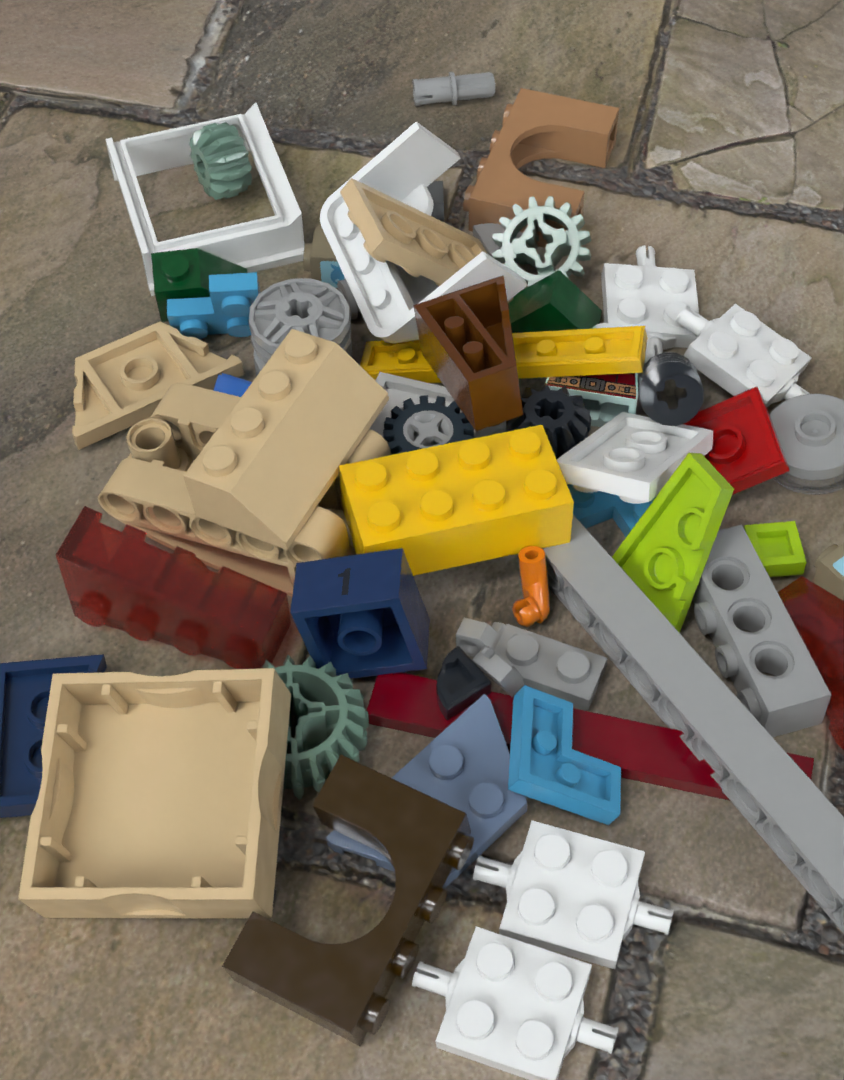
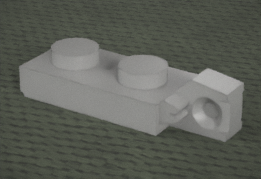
[455,617,608,711]

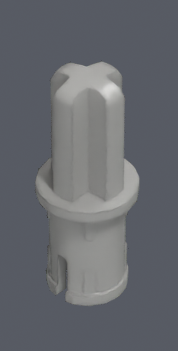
[412,72,496,107]

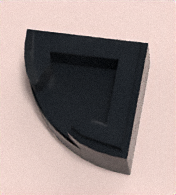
[436,646,492,720]

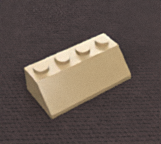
[183,329,389,550]

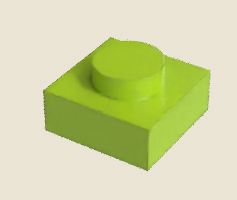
[744,521,807,577]

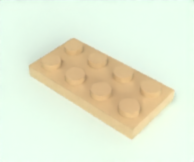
[340,178,513,304]

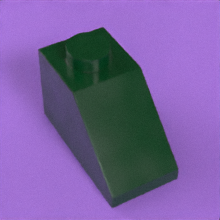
[151,248,248,322]

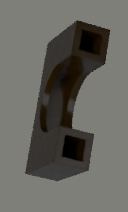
[222,755,474,1046]

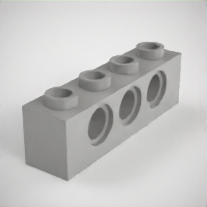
[692,524,831,737]

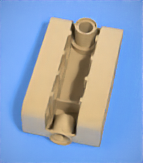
[98,383,391,596]

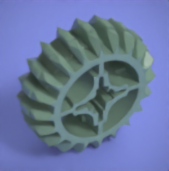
[263,655,369,801]

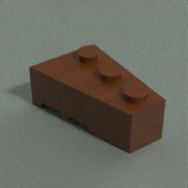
[413,275,523,431]

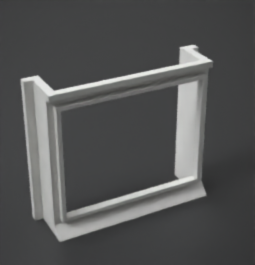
[106,102,305,296]

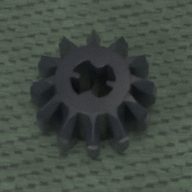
[505,382,591,459]

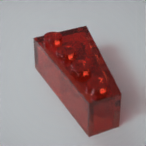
[56,506,291,669]

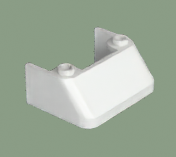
[320,122,528,344]

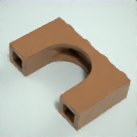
[463,88,619,248]

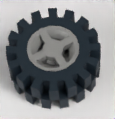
[383,395,474,455]

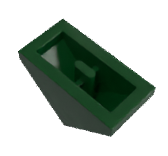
[508,270,602,333]

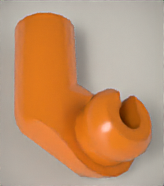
[512,546,550,627]

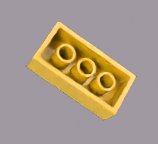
[339,425,574,576]

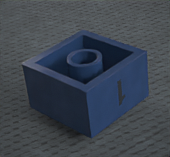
[290,548,430,679]

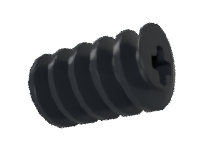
[638,352,704,426]

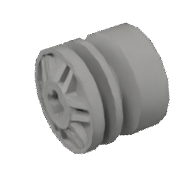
[249,278,353,376]

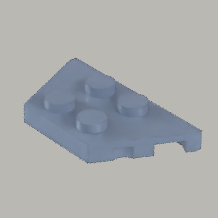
[326,694,527,888]

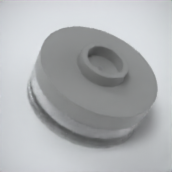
[770,394,844,495]

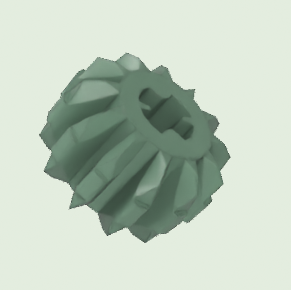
[189,122,252,200]

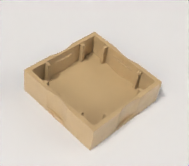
[18,668,291,919]

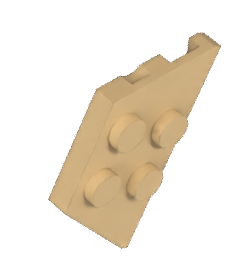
[72,321,244,450]

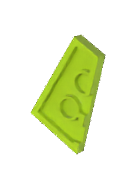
[612,453,734,633]

